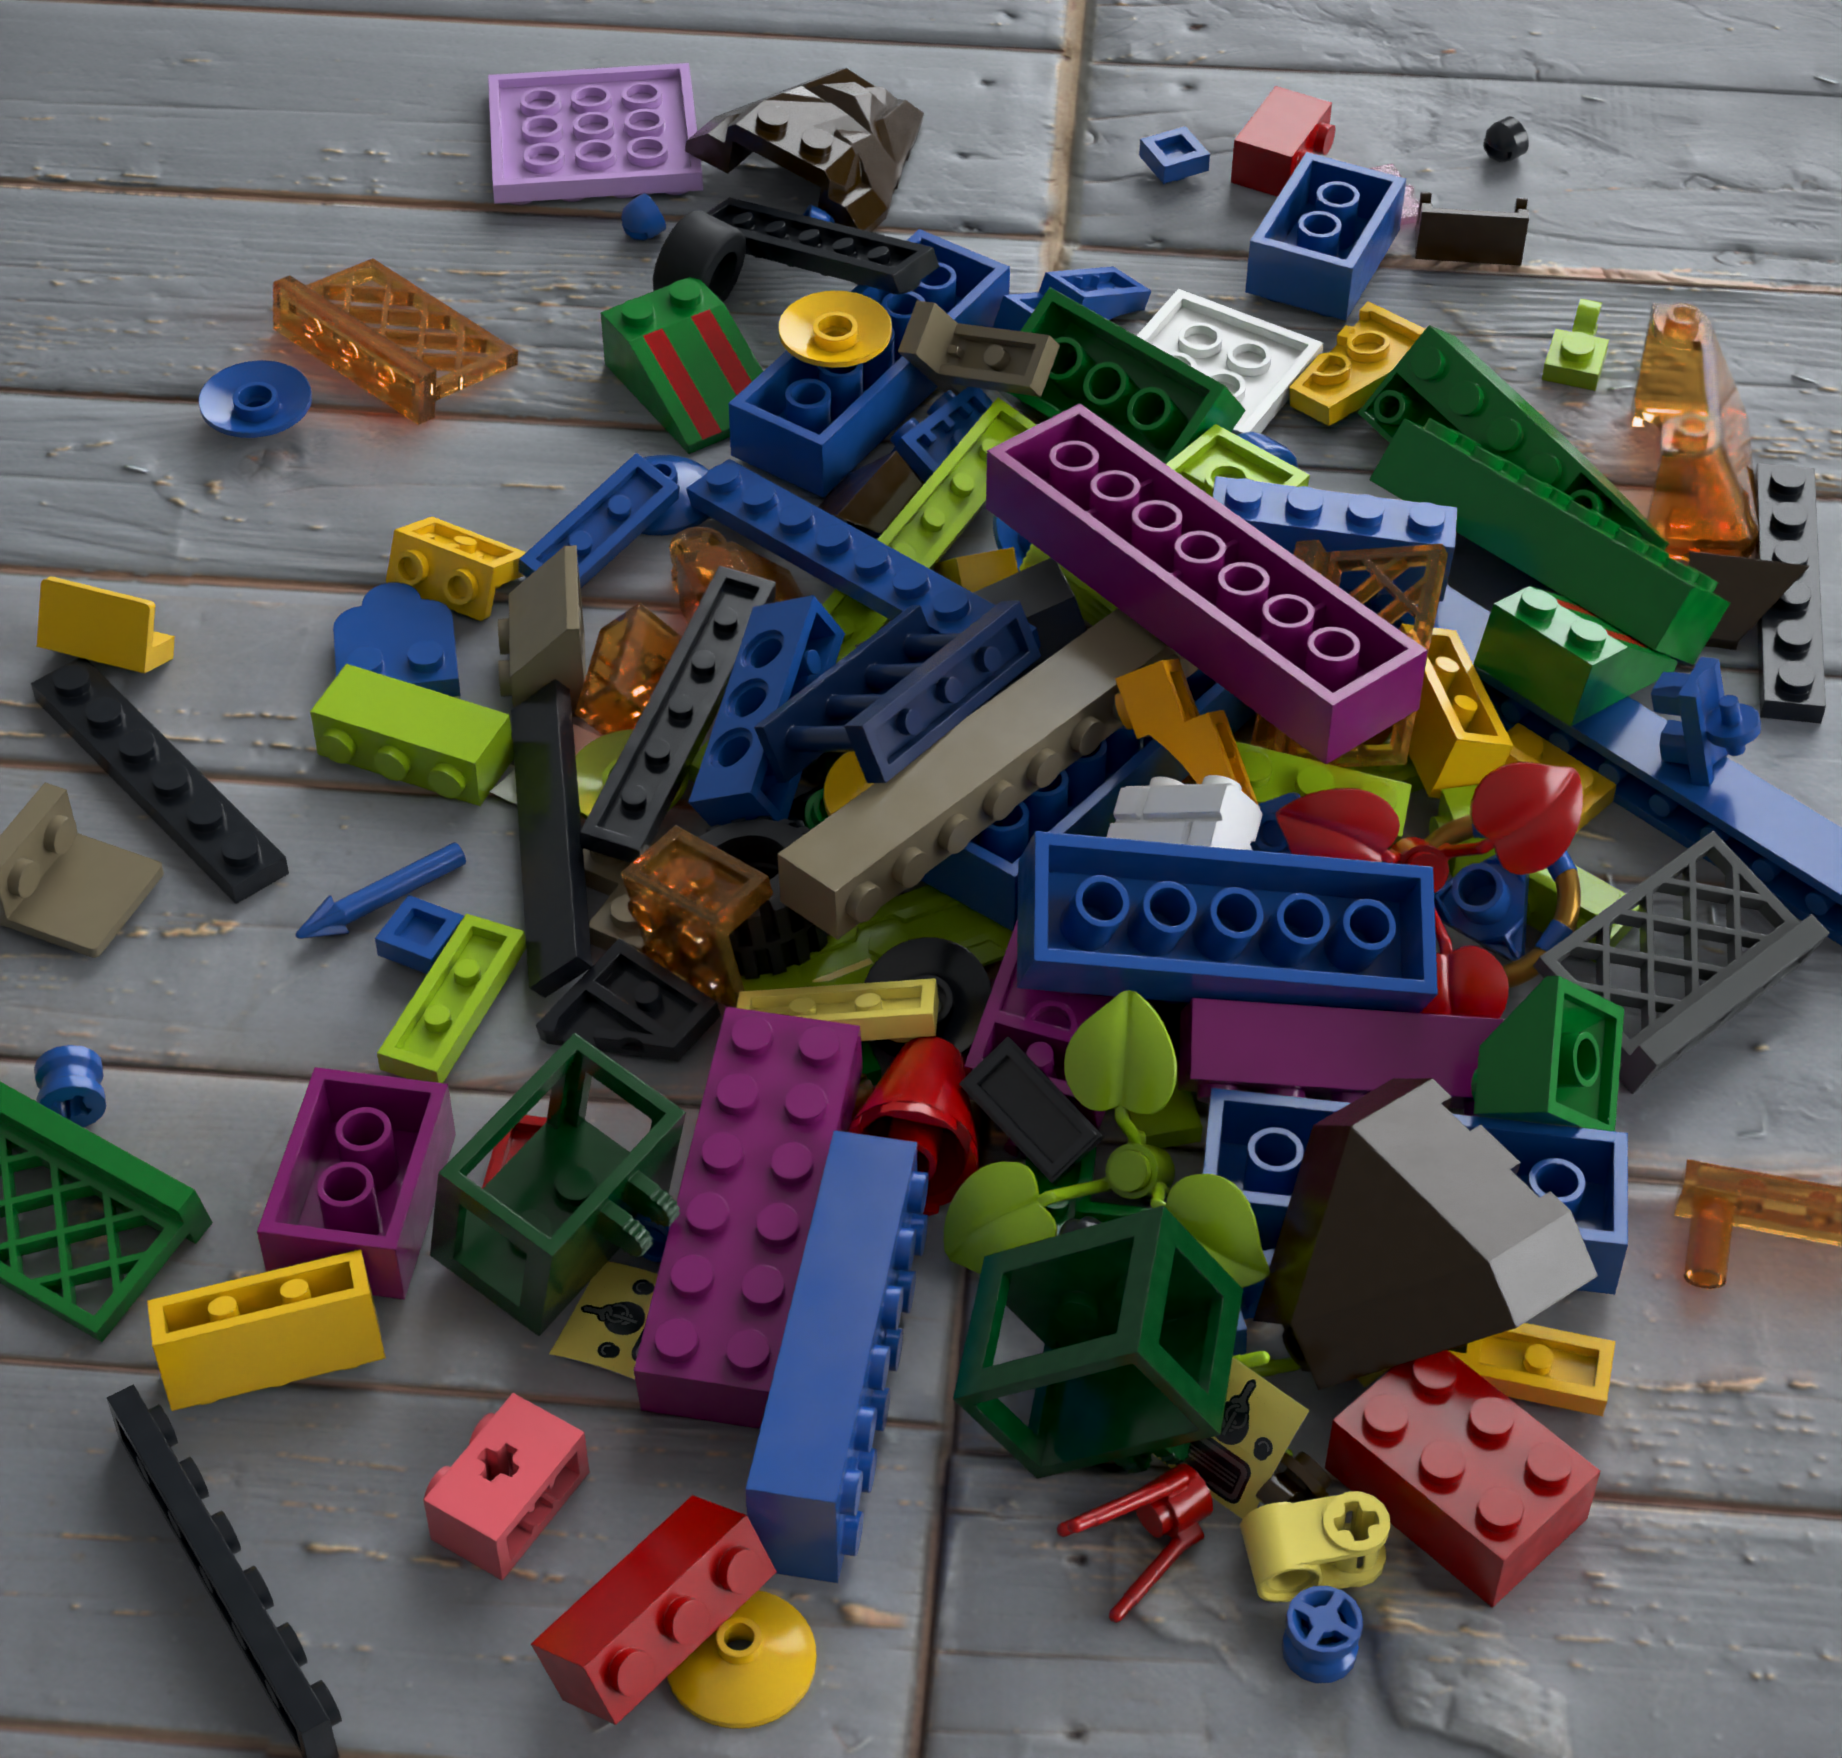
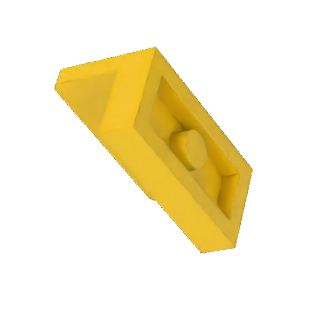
[36,576,175,674]

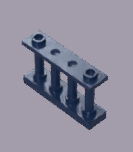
[754,600,1041,783]

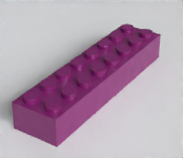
[986,403,1427,764]

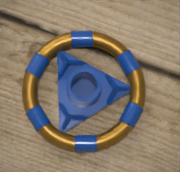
[1424,815,1581,989]

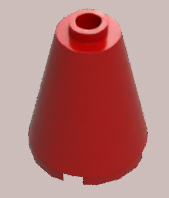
[846,1036,979,1216]

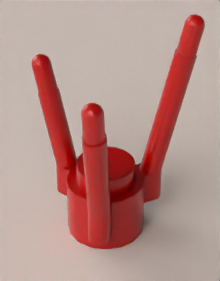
[1056,1463,1213,1623]

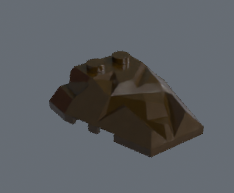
[685,68,924,232]

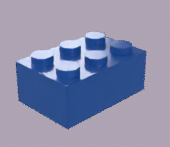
[1245,152,1406,321]

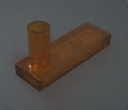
[1674,1159,1842,1289]

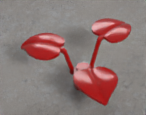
[1275,762,1583,1019]

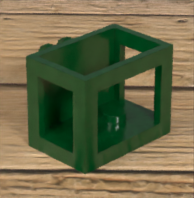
[430,1033,686,1336]
[953,1205,1243,1479]

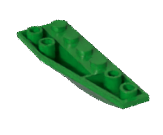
[1357,325,1670,550]

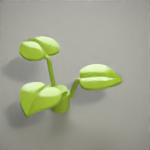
[943,990,1270,1288]

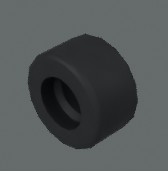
[652,211,746,302]

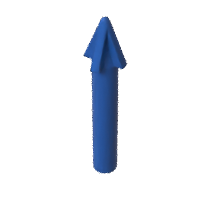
[295,842,466,939]

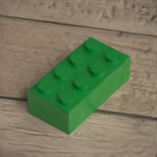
[998,287,1246,464]

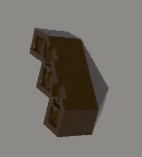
[1253,1078,1598,1390]

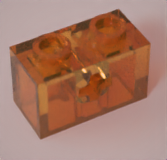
[575,602,682,736]

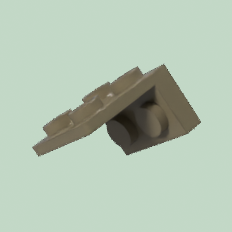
[0,782,164,958]

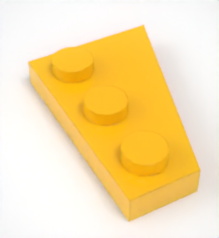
[1289,301,1425,426]

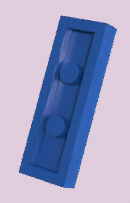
[519,453,680,588]

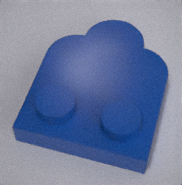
[333,582,461,697]

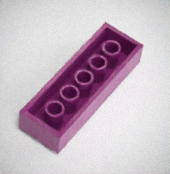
[633,1007,863,1429]

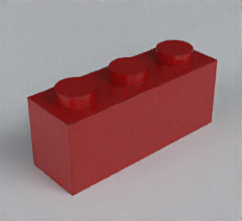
[531,1495,777,1725]

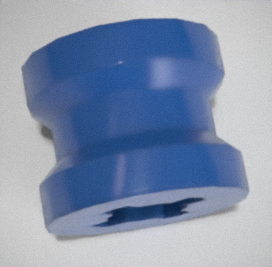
[34,1045,106,1128]
[1282,1586,1363,1683]

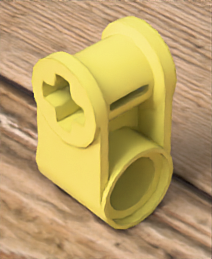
[1240,1491,1390,1603]

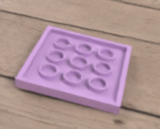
[488,63,703,205]

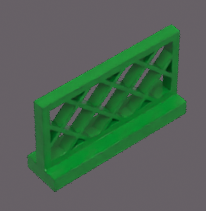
[0,1082,213,1342]

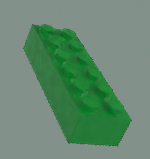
[1369,418,1731,665]

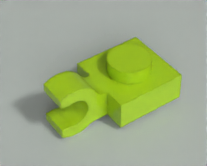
[1542,298,1609,391]

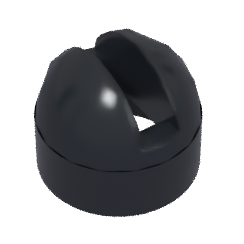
[1483,116,1529,162]

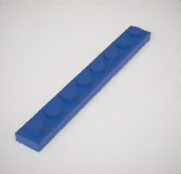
[686,459,1041,649]

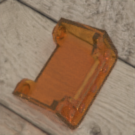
[1631,303,1759,560]

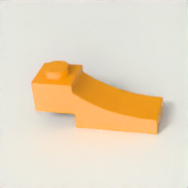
[1115,658,1258,804]

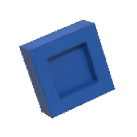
[1139,126,1210,184]
[375,895,464,974]

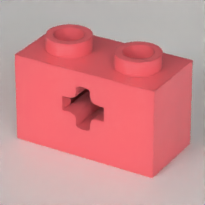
[423,1393,589,1581]

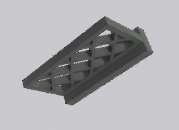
[1533,831,1830,1094]

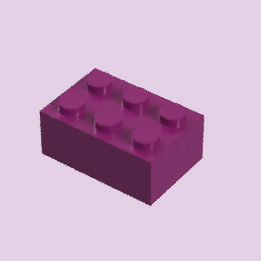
[257,1067,456,1300]

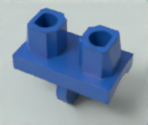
[1651,657,1761,787]

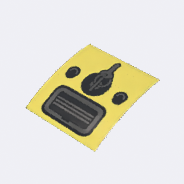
[549,1261,658,1380]
[1153,1357,1310,1519]

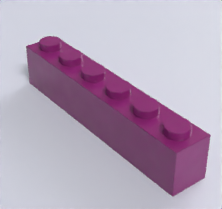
[1178,998,1505,1117]

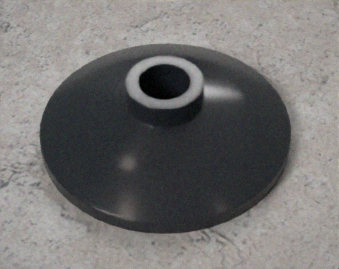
[864,937,992,1058]

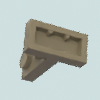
[898,301,1060,397]

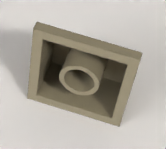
[498,545,588,717]

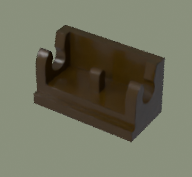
[1415,192,1529,266]

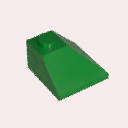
[1471,976,1624,1131]

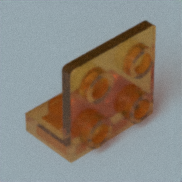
[621,825,774,1008]

